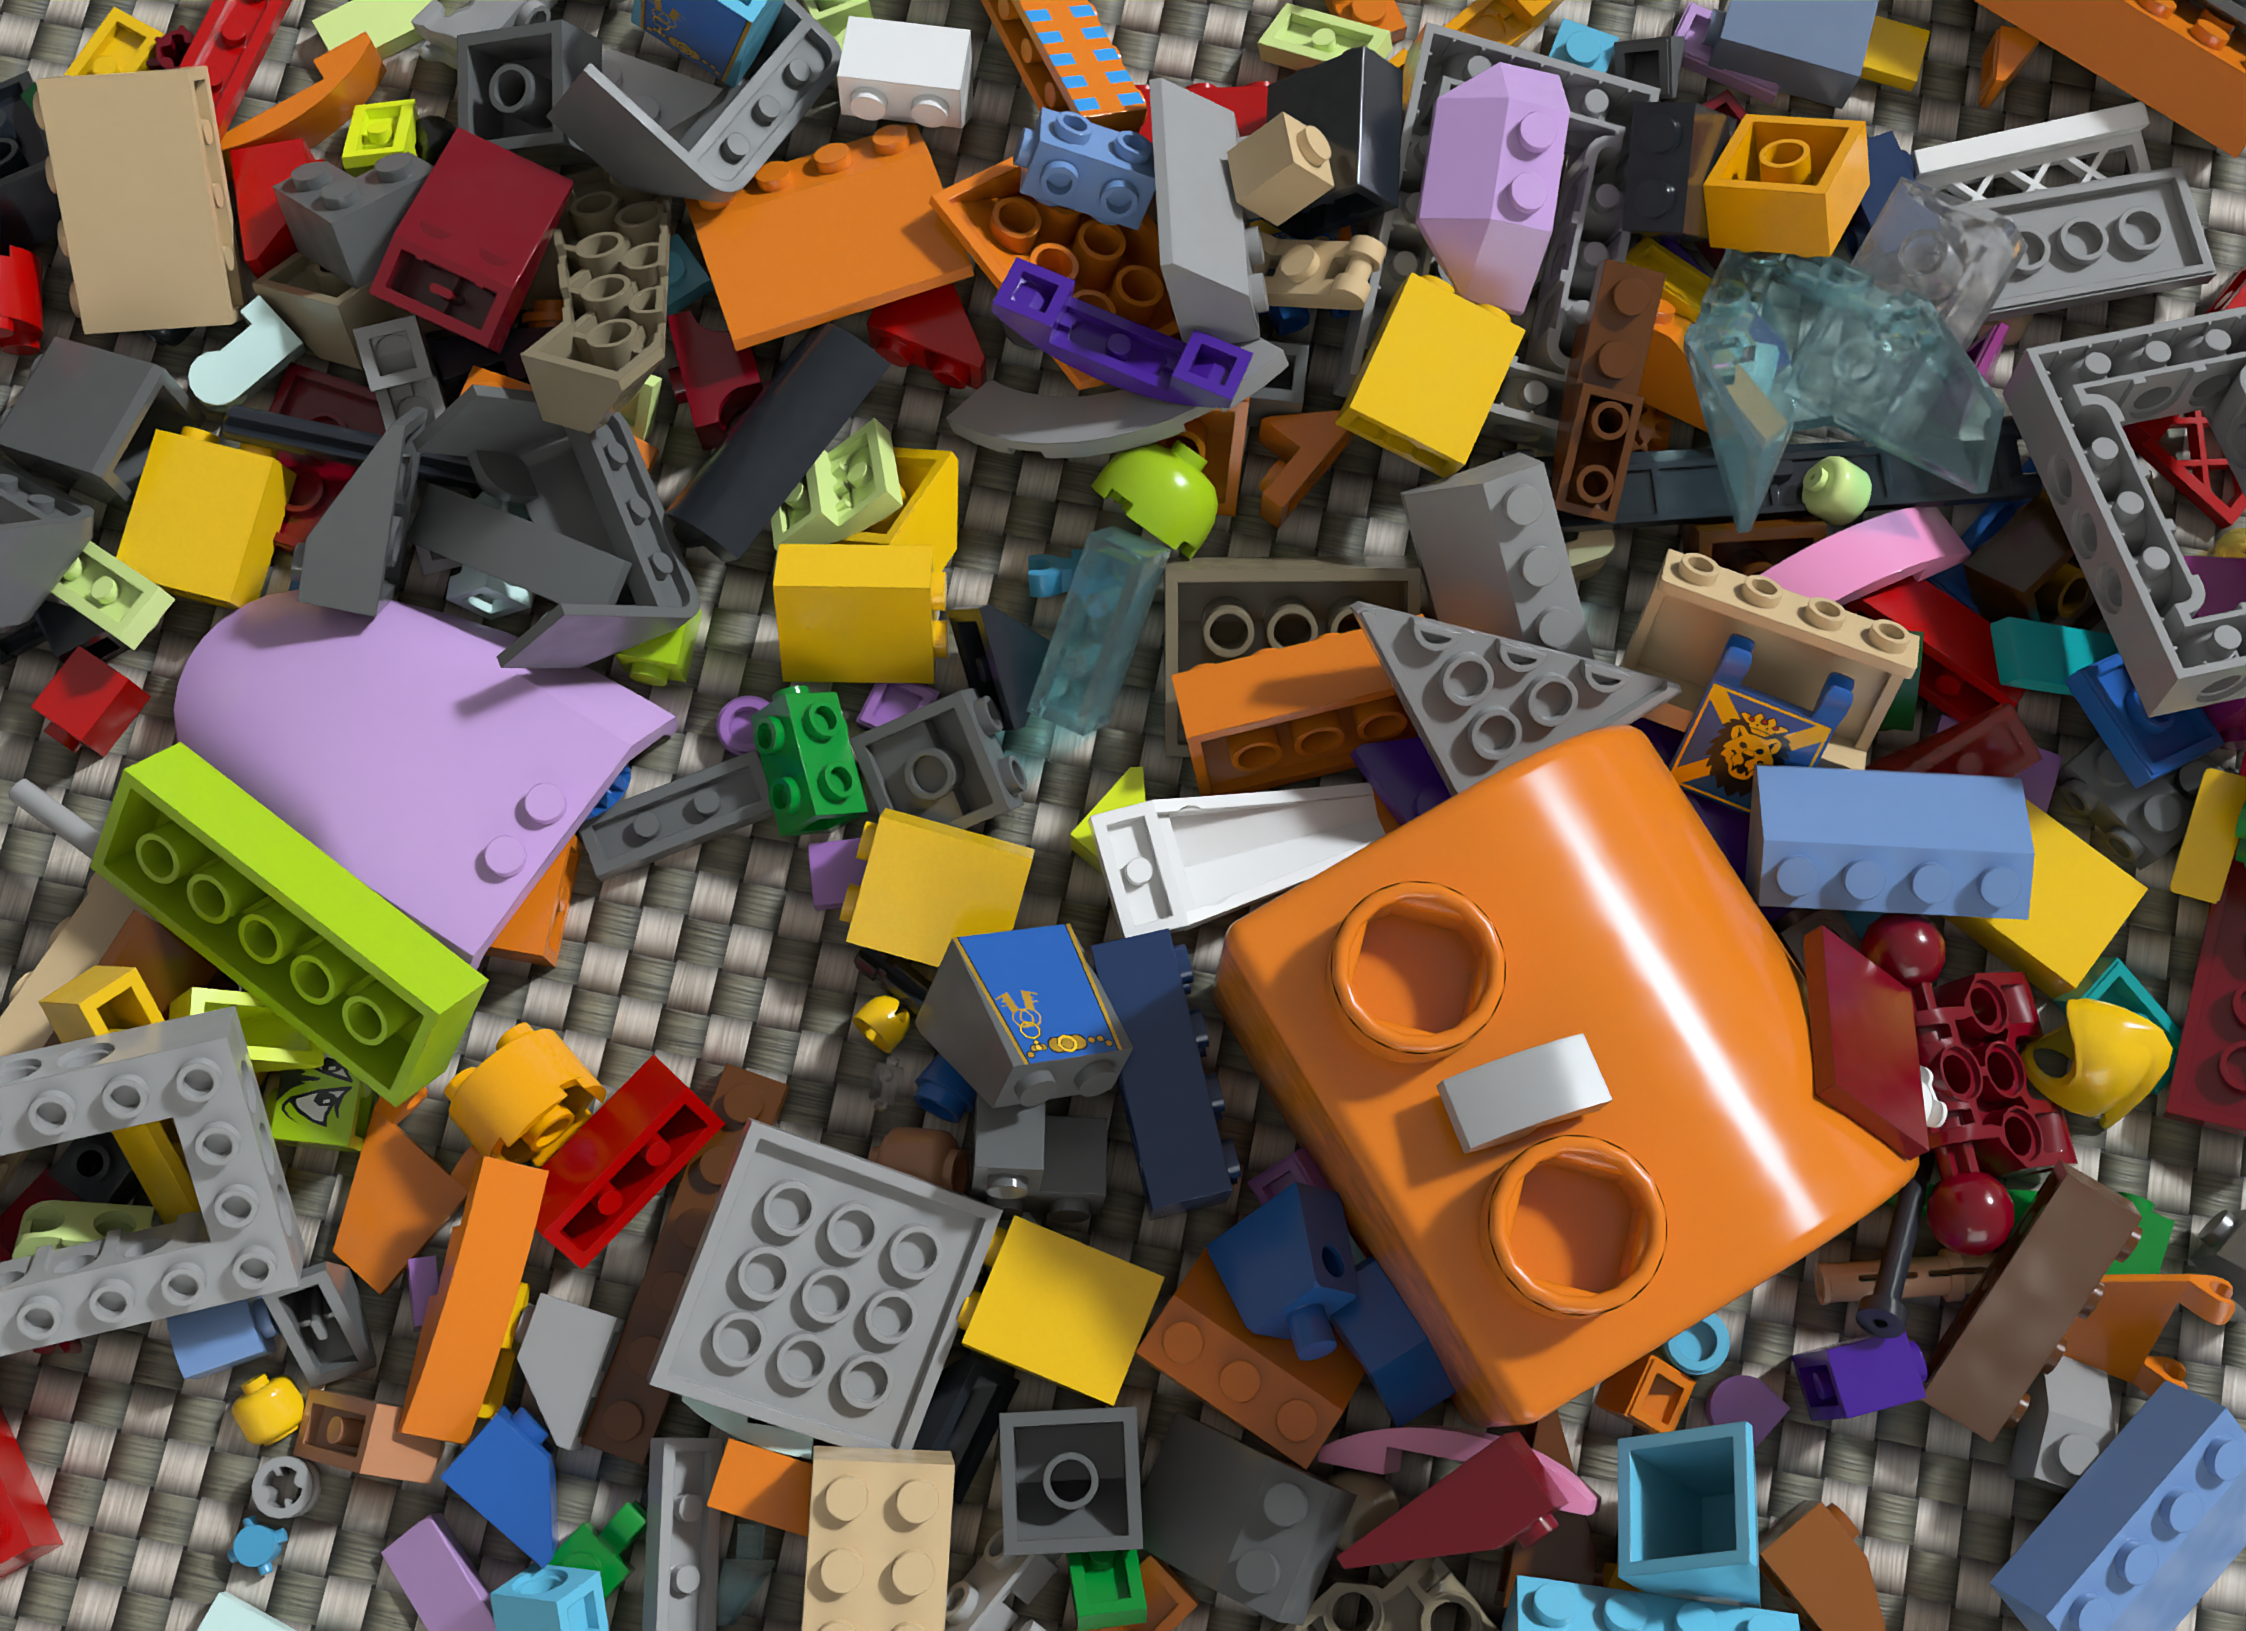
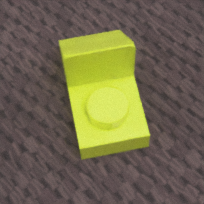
[341,99,420,178]

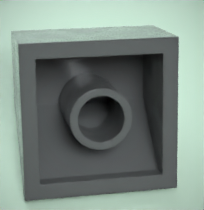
[999,1407,1143,1556]

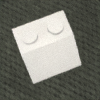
[837,16,974,128]

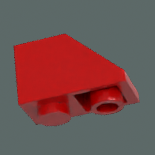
[866,283,987,390]

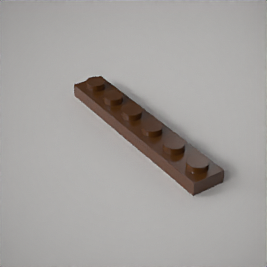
[580,1063,790,1465]

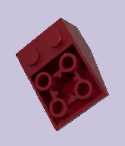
[368,127,576,354]

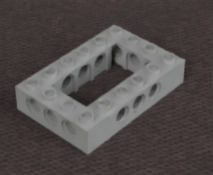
[1332,22,1661,453]
[2002,306,2246,718]
[0,1006,305,1357]

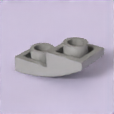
[1436,1033,1612,1154]

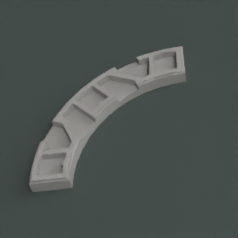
[946,338,1289,459]

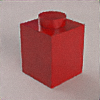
[31,646,151,757]

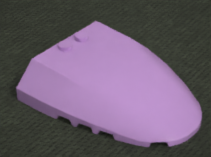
[173,589,678,970]

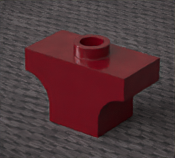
[667,310,763,451]

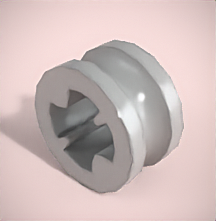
[251,1456,322,1519]

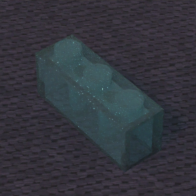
[1027,526,1171,736]

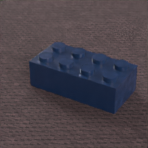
[1091,928,1241,1221]

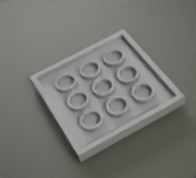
[646,1117,1003,1450]

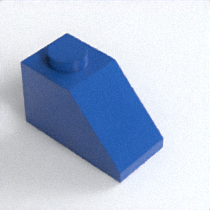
[440,1404,559,1569]

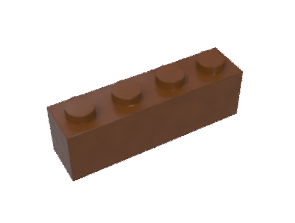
[1920,1159,2143,1443]

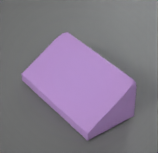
[381,1513,496,1631]

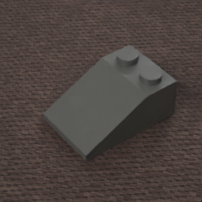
[291,406,428,617]
[1141,1411,1357,1626]

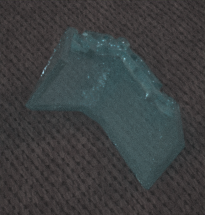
[1683,249,2005,533]

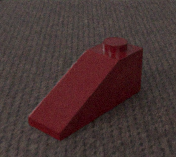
[1336,1431,1569,1569]

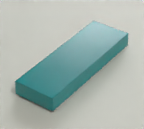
[1990,617,2119,696]

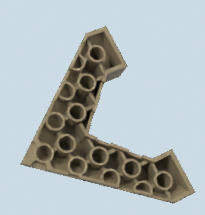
[252,166,672,434]

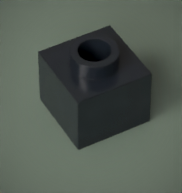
[48,1132,142,1205]

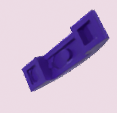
[991,257,1253,408]

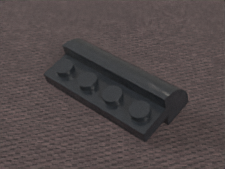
[664,323,891,562]

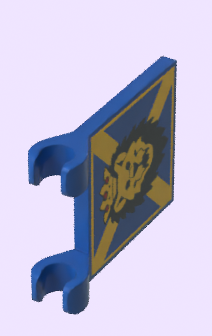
[1668,633,1855,815]

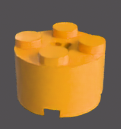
[444,1022,606,1168]

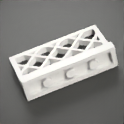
[1910,101,2151,300]

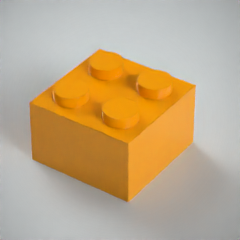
[1703,114,1870,258]

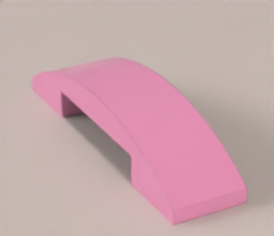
[1760,506,1972,606]
[1318,1425,1602,1516]

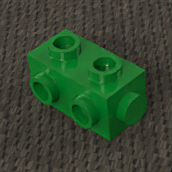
[750,685,868,837]

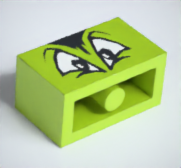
[265,1052,377,1153]

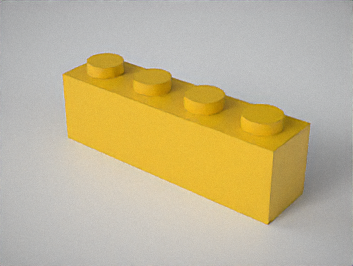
[38,965,201,1225]

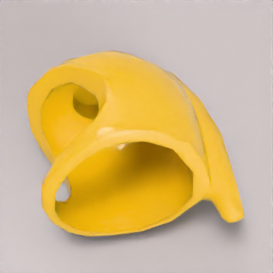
[2020,998,2173,1129]

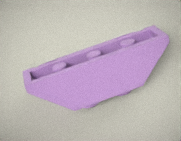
[1416,62,1570,316]

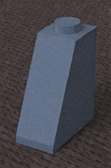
[1702,0,1879,109]

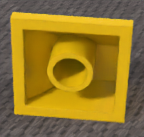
[832,447,958,572]

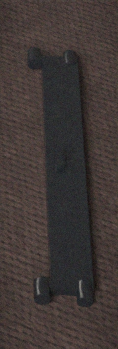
[1499,415,2042,533]

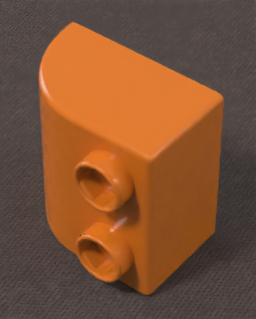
[1212,725,1919,1428]

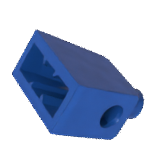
[1206,1182,1359,1361]

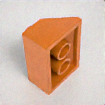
[1135,1247,1365,1470]

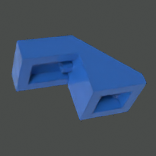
[1329,1256,1456,1427]

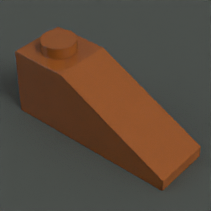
[1758,1500,1886,1631]

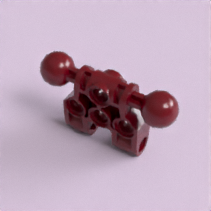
[1861,913,2078,1256]

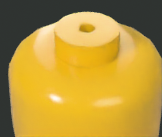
[231,1372,306,1446]

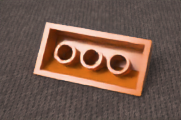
[1171,614,1424,797]

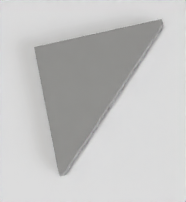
[1350,601,1683,797]

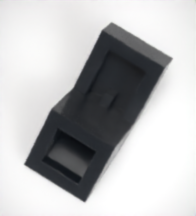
[0,600,131,665]

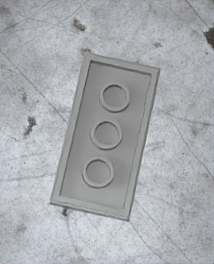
[1944,165,2217,324]

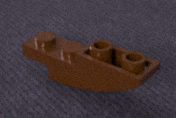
[1551,259,1666,523]

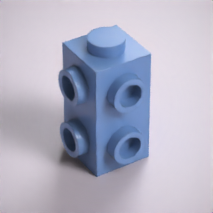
[1013,107,1156,230]

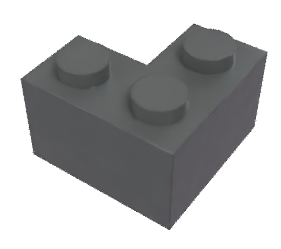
[272,152,434,289]
[970,1093,1108,1223]

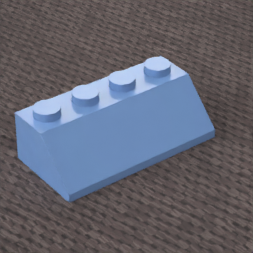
[1745,764,2035,920]

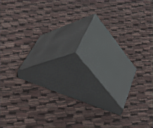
[261,1261,377,1388]

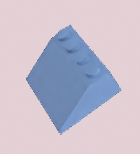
[1989,1380,2246,1631]

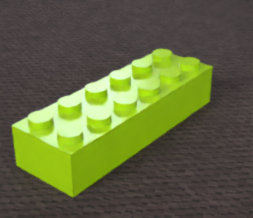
[90,742,489,1107]

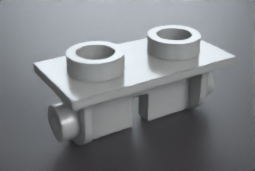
[945,1528,1063,1631]

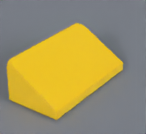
[2170,768,2246,904]

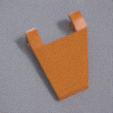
[332,1086,492,1295]
[2063,1274,2235,1397]

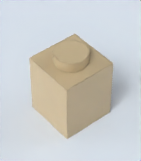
[1226,112,1335,226]

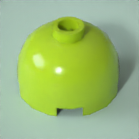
[1091,439,1218,559]

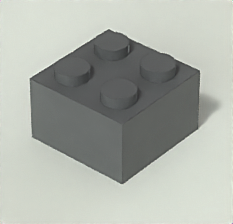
[457,19,602,168]

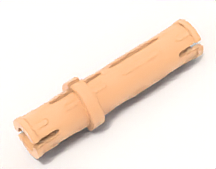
[1814,1249,1998,1305]

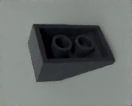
[0,71,62,257]

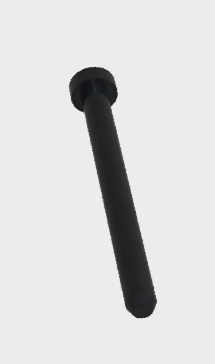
[1855,1153,1936,1338]

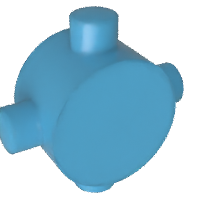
[227,1515,288,1576]

